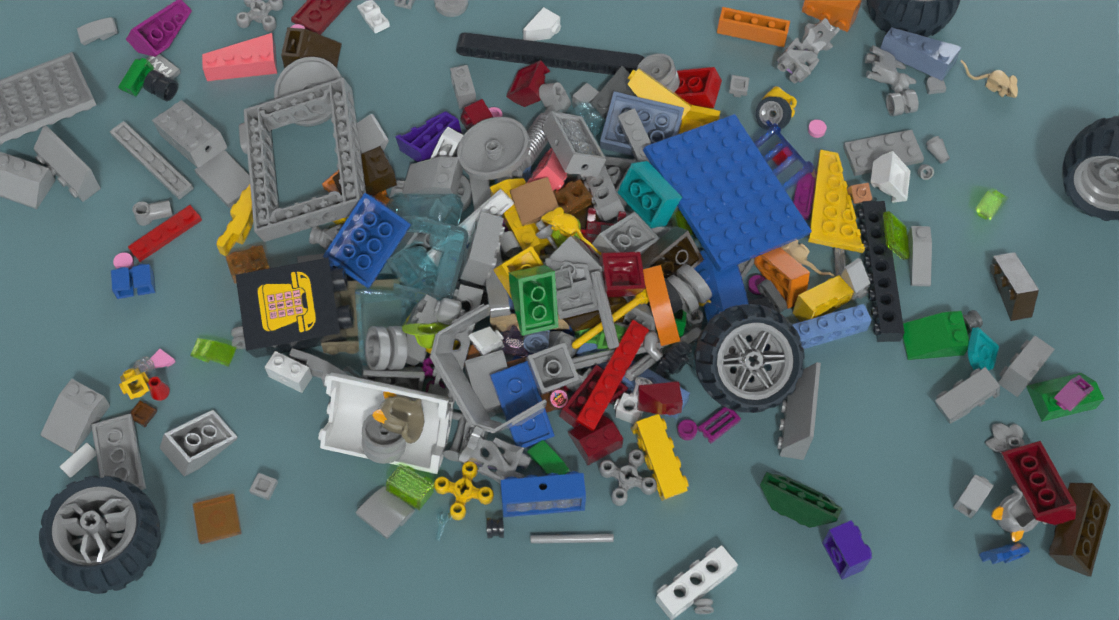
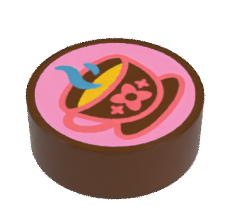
[548,389,569,410]

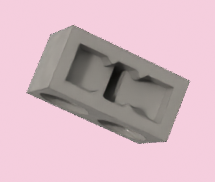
[450,65,476,109]

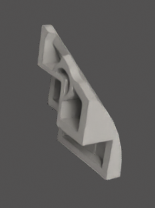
[545,258,599,319]

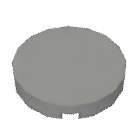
[434,0,468,17]

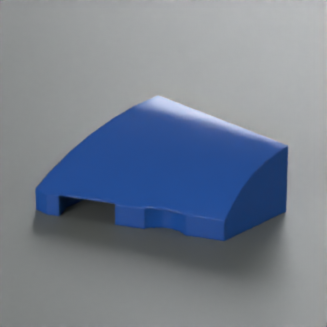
[979,541,1030,565]

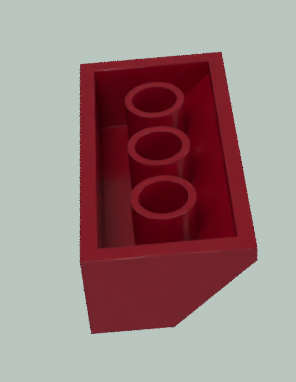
[1001,441,1076,525]

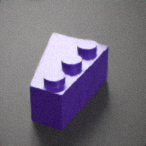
[395,111,462,162]

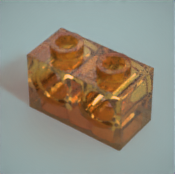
[553,179,593,215]
[225,245,270,284]

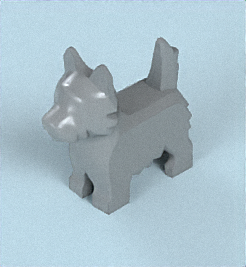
[865,45,916,93]

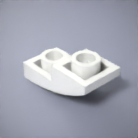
[357,0,390,34]

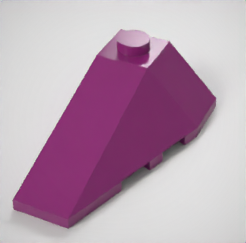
[126,0,192,57]

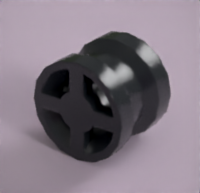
[487,517,504,539]

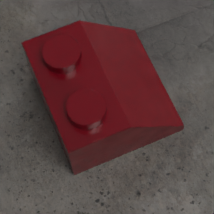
[568,415,623,465]

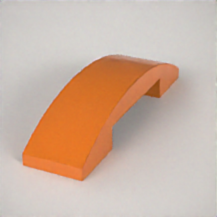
[643,265,680,346]

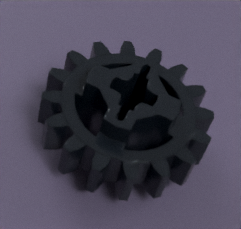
[656,341,692,378]

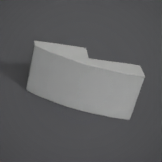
[77,17,118,45]

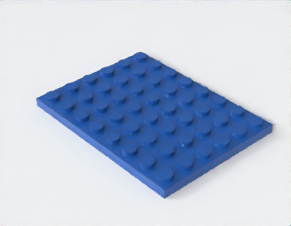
[643,114,812,272]

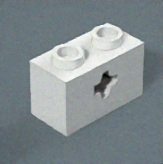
[265,351,312,393]

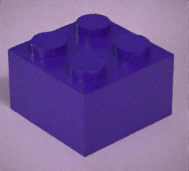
[822,520,872,580]

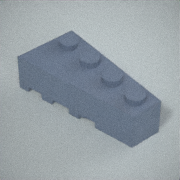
[880,27,962,81]

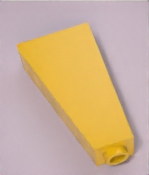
[628,68,692,119]

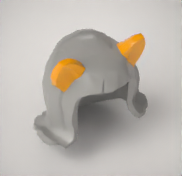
[991,484,1047,542]

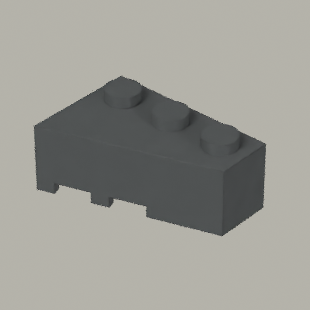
[590,66,637,127]

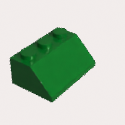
[1026,373,1104,422]

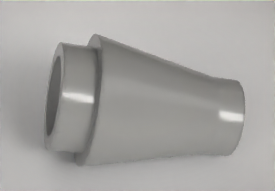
[926,136,950,164]

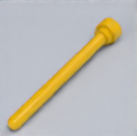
[571,289,649,349]

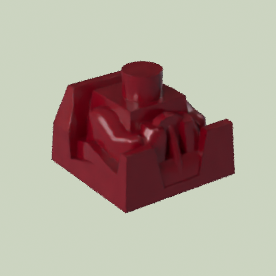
[506,60,550,107]
[599,252,646,297]

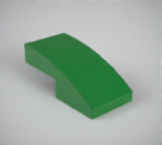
[527,440,570,475]

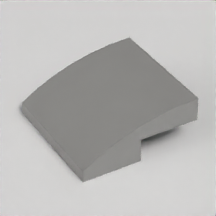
[356,486,415,539]

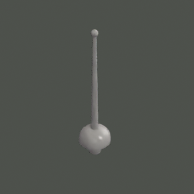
[535,220,558,251]

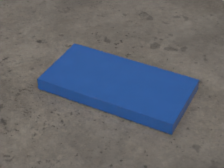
[489,361,555,448]

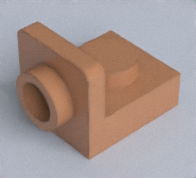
[847,183,872,204]

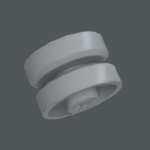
[636,54,680,92]
[667,264,712,314]
[365,326,408,371]
[362,414,406,464]

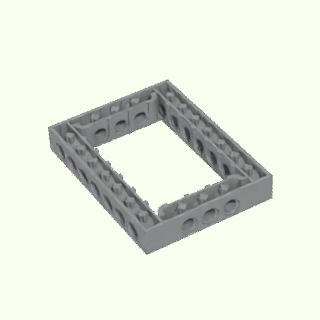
[244,77,366,242]

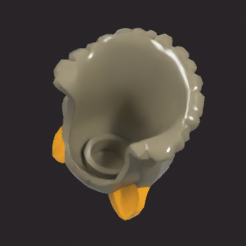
[372,391,425,444]

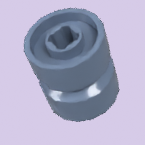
[523,330,550,353]

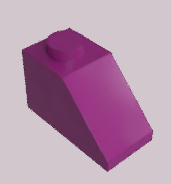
[1054,375,1095,411]

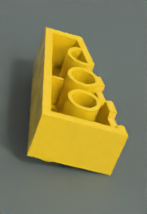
[631,414,689,501]

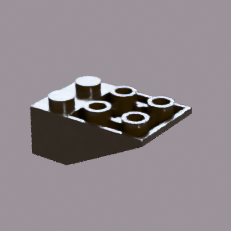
[281,27,342,68]

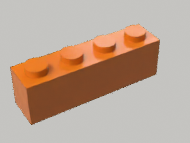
[717,7,790,47]

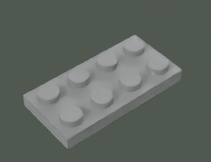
[843,130,924,176]

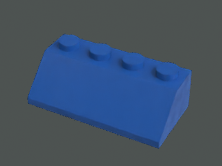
[694,250,749,323]

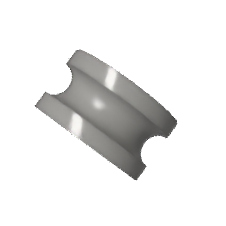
[694,599,714,614]

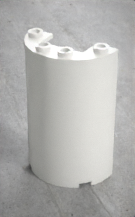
[318,372,453,474]

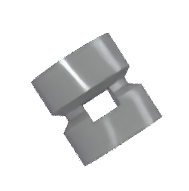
[886,89,919,116]

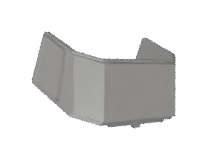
[430,304,547,433]

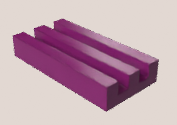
[698,407,741,444]

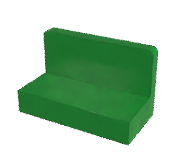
[118,58,154,97]

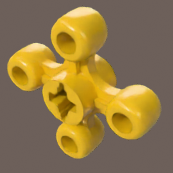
[434,461,494,520]

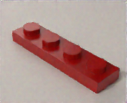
[128,205,202,262]

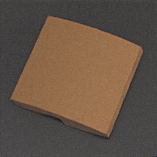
[510,177,559,226]

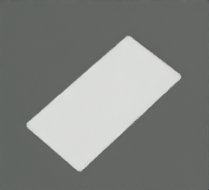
[60,443,96,478]

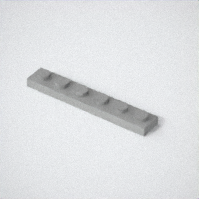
[109,121,193,200]

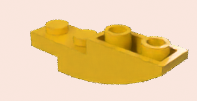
[216,184,253,256]

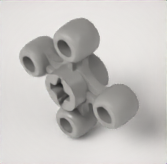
[236,0,283,32]
[599,449,657,506]

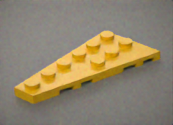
[808,150,865,253]

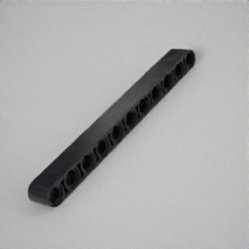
[456,33,645,75]

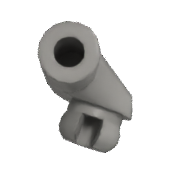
[644,331,663,361]

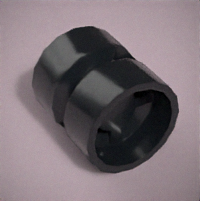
[143,70,178,102]

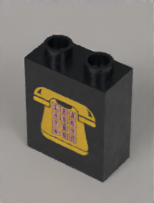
[235,257,354,358]

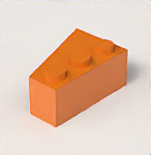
[802,0,862,32]
[754,247,810,309]

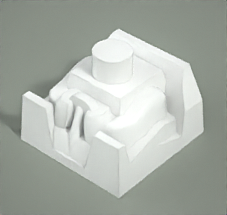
[871,151,910,203]

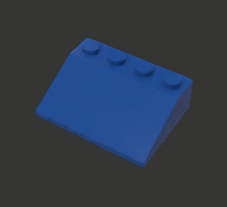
[322,193,412,289]

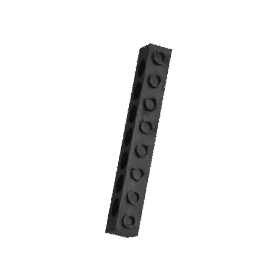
[857,201,904,342]

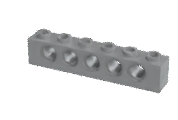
[581,164,625,221]
[428,284,483,407]

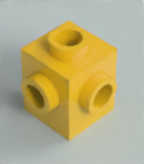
[119,368,150,400]

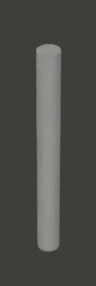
[531,534,614,543]

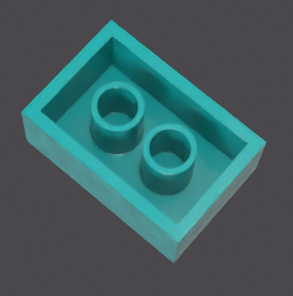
[617,161,682,229]

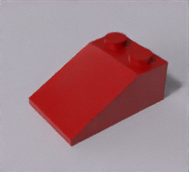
[674,67,722,108]

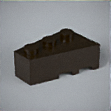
[990,252,1039,321]

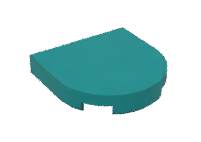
[968,327,999,371]

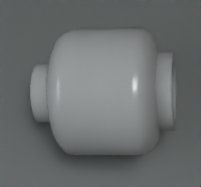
[434,298,465,325]

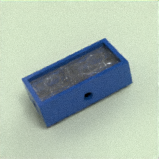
[501,471,586,517]

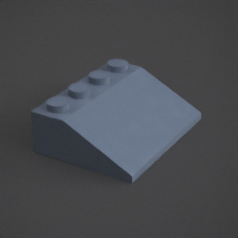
[600,92,684,156]

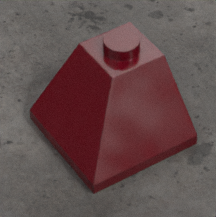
[637,382,683,415]

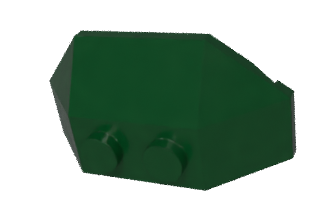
[760,472,842,528]

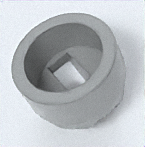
[918,164,934,180]

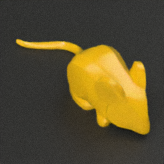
[541,207,602,255]

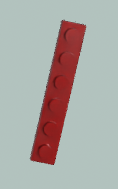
[575,320,649,431]

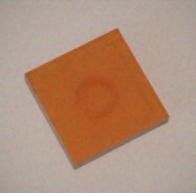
[193,494,242,544]

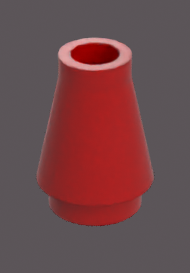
[148,377,170,401]

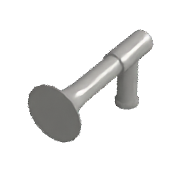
[443,412,467,462]

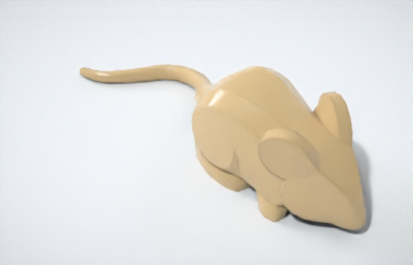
[961,60,1018,98]
[781,240,835,277]

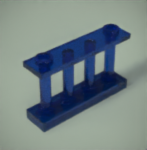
[754,120,816,192]

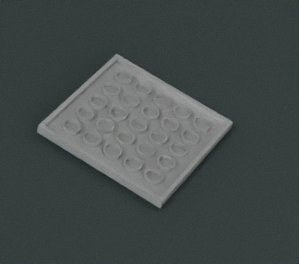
[0,52,96,145]

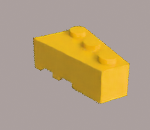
[793,275,854,322]

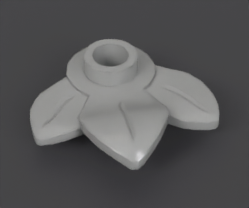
[985,423,1025,453]

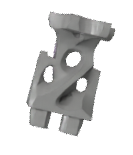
[777,18,840,83]
[458,426,531,484]

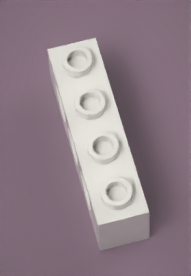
[655,545,738,620]

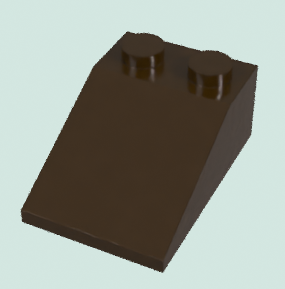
[333,146,397,195]
[558,282,628,332]

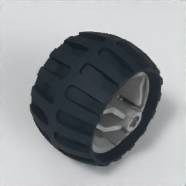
[39,475,161,594]

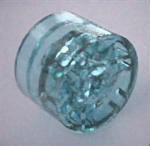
[569,102,605,137]

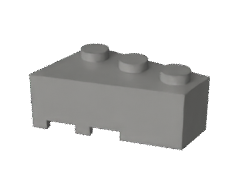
[405,294,438,366]
[998,336,1055,397]
[935,367,1000,424]

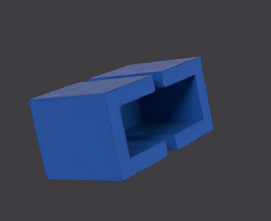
[111,264,156,299]

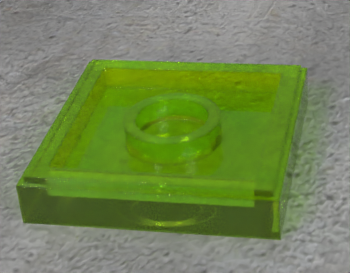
[883,211,910,260]

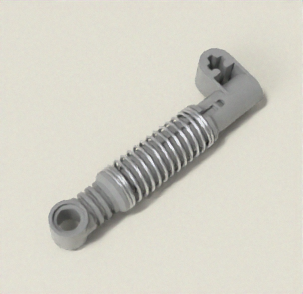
[497,82,571,183]

